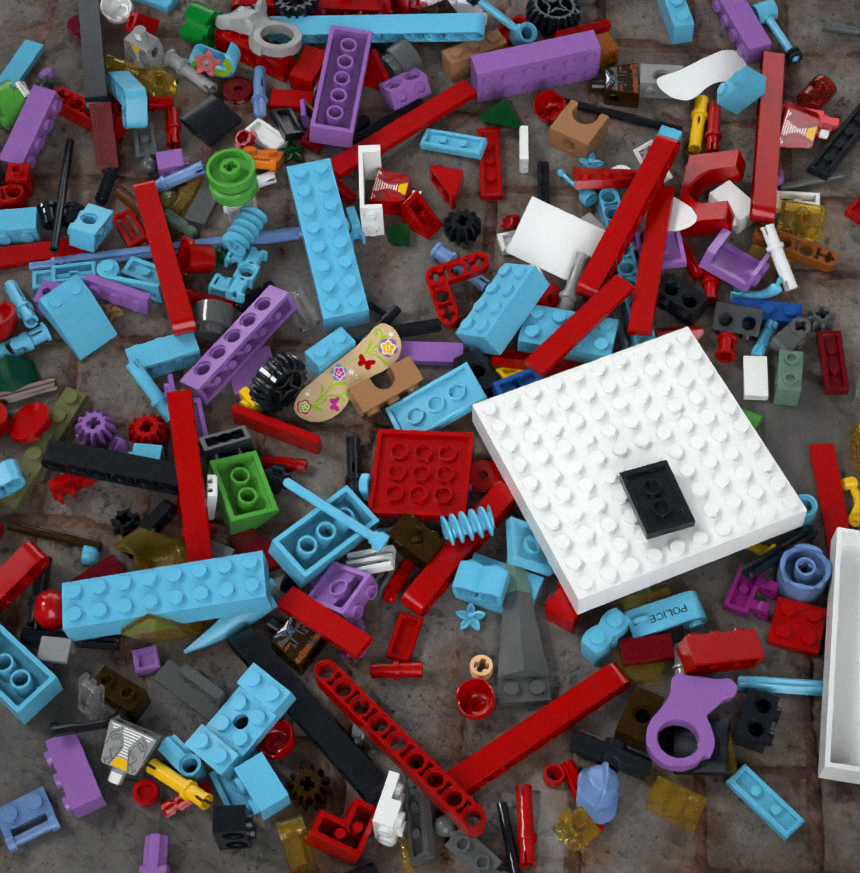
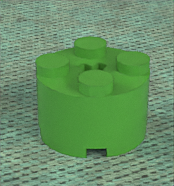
[0,80,26,130]

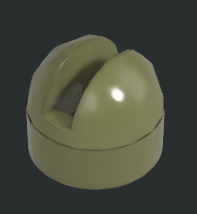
[159,191,178,209]

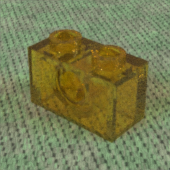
[777,200,827,241]
[645,775,708,833]

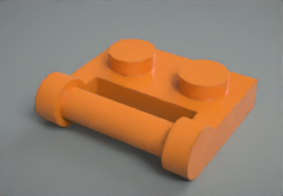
[241,146,284,173]

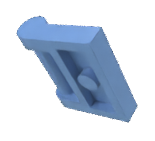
[0,786,61,853]

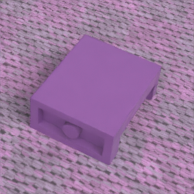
[699,228,771,293]

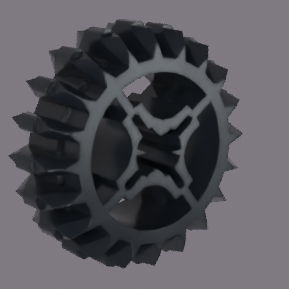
[525,0,581,36]
[249,351,308,413]

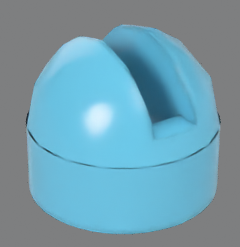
[81,545,99,566]

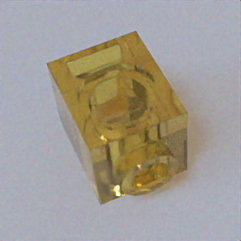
[141,66,177,97]
[552,806,601,854]

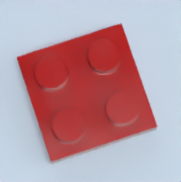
[766,596,827,658]

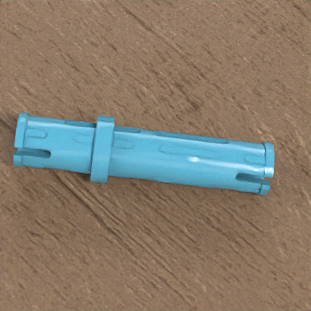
[4,280,39,328]
[125,358,170,424]

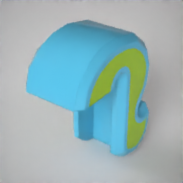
[189,42,241,78]

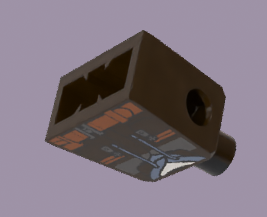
[591,63,640,108]
[266,616,328,676]

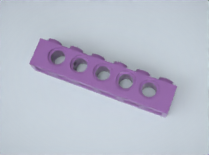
[180,285,297,405]

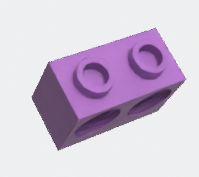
[379,67,431,110]

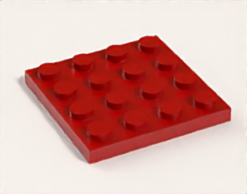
[368,429,474,521]

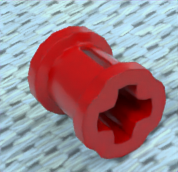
[715,332,737,363]

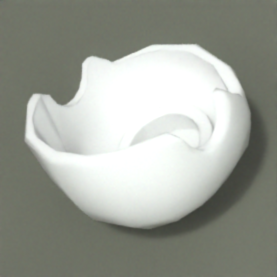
[100,0,134,24]

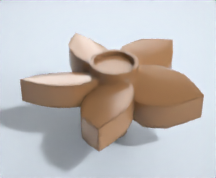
[100,303,124,323]

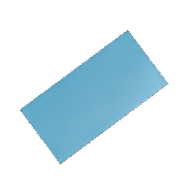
[385,362,488,431]

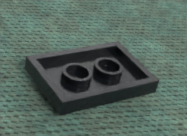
[619,460,695,540]

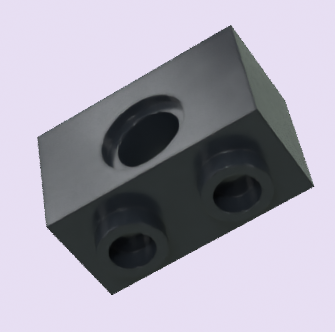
[453,348,501,399]

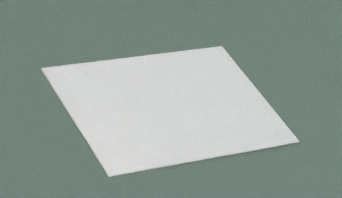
[506,196,605,281]

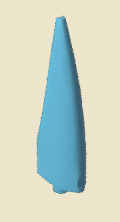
[184,578,278,654]

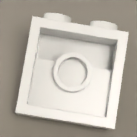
[372,770,407,847]

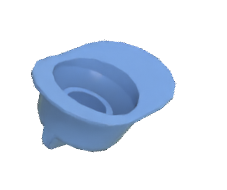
[576,762,620,824]

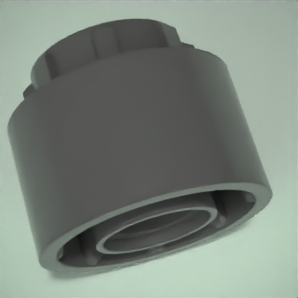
[381,38,423,78]
[194,299,235,342]

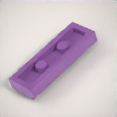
[84,273,152,315]

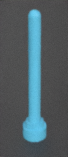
[283,478,390,553]

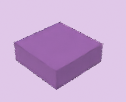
[132,645,162,677]

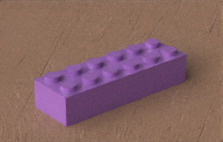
[309,25,373,148]
[470,30,601,103]

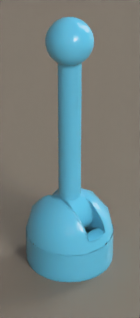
[557,169,598,207]

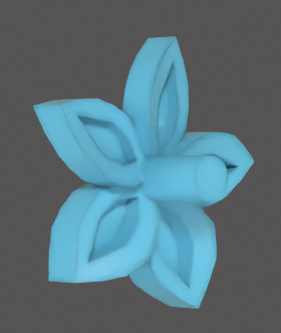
[578,152,604,168]
[455,602,486,631]

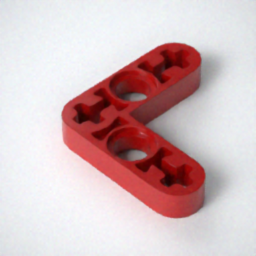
[425,251,490,329]

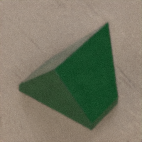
[478,98,524,128]
[0,354,38,392]

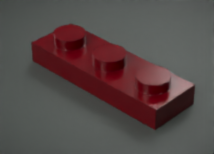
[89,102,120,170]
[816,330,849,395]

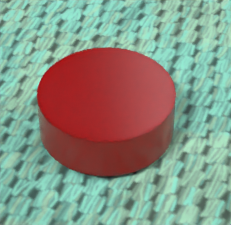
[132,779,160,807]

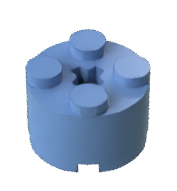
[776,544,831,603]

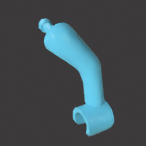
[730,277,783,300]

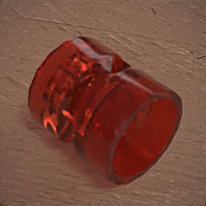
[796,75,837,110]

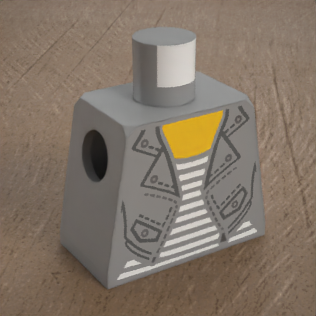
[124,25,166,77]
[101,717,162,785]

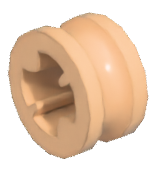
[470,655,493,680]

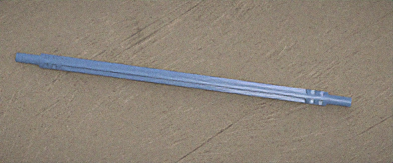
[29,227,303,272]

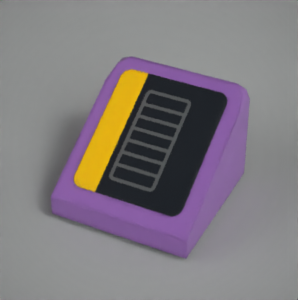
[300,99,314,129]

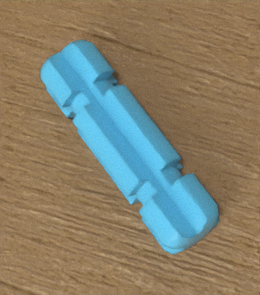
[751,319,779,356]

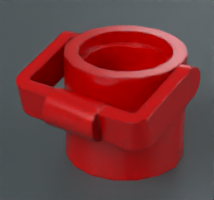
[177,236,216,276]

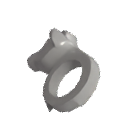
[215,0,302,58]

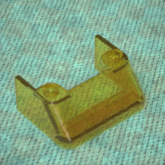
[113,527,205,643]

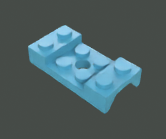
[184,662,297,781]

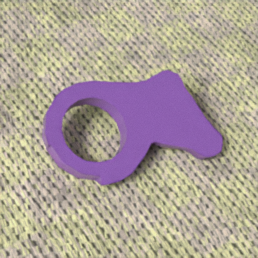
[645,673,737,772]

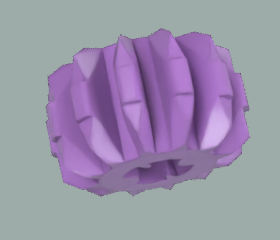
[75,408,116,448]

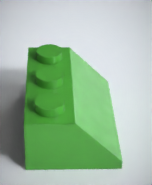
[208,450,279,537]

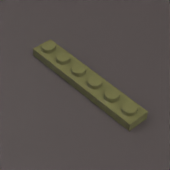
[0,387,89,512]

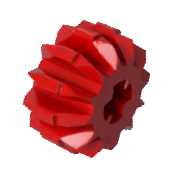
[128,412,169,446]

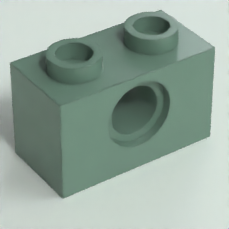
[773,349,804,407]

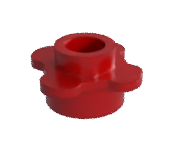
[235,129,257,150]
[500,214,521,231]

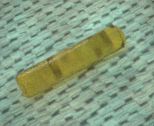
[399,836,412,873]

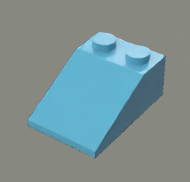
[38,274,118,361]

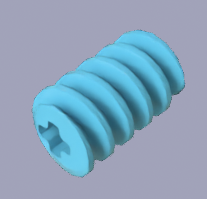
[222,206,268,256]
[440,504,495,546]

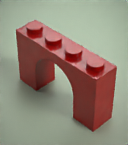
[677,149,746,237]

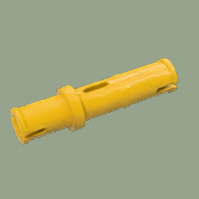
[688,95,709,153]
[146,758,213,810]

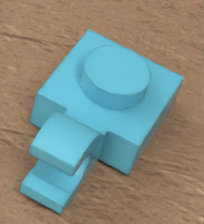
[345,206,366,247]

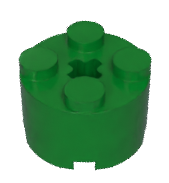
[179,2,223,48]

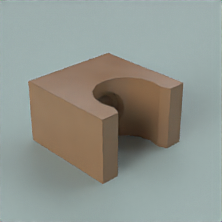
[549,99,609,159]

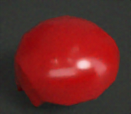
[533,90,567,124]
[33,589,63,630]
[456,678,497,720]
[256,719,295,760]

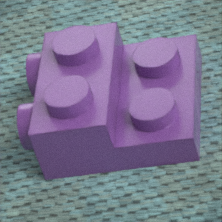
[631,230,687,275]
[308,561,378,624]

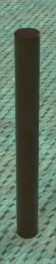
[7,521,103,552]

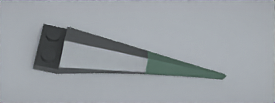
[498,516,551,707]

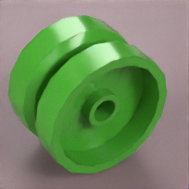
[206,148,259,207]

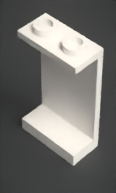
[358,144,385,236]

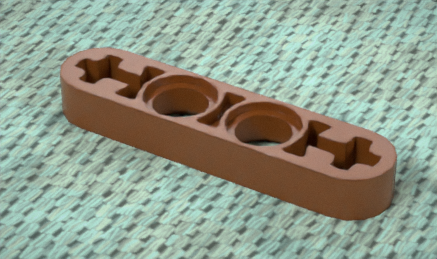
[752,224,838,272]

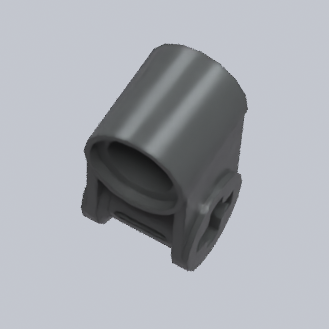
[768,317,811,355]

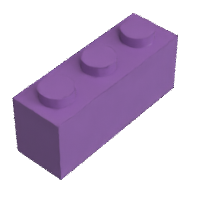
[44,734,107,819]

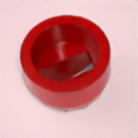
[542,764,565,788]

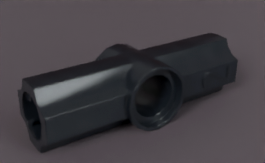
[570,729,653,781]

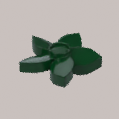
[278,141,304,164]
[214,245,227,268]

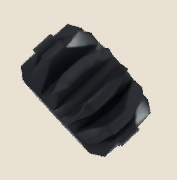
[444,208,481,245]

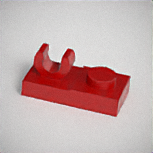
[46,473,99,505]

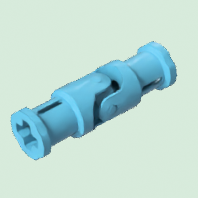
[0,322,52,360]

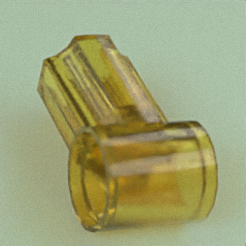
[276,814,315,873]

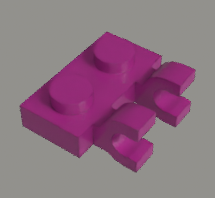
[723,564,779,621]

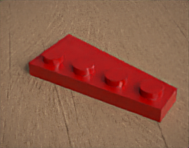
[572,167,664,190]

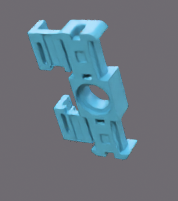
[208,247,268,304]

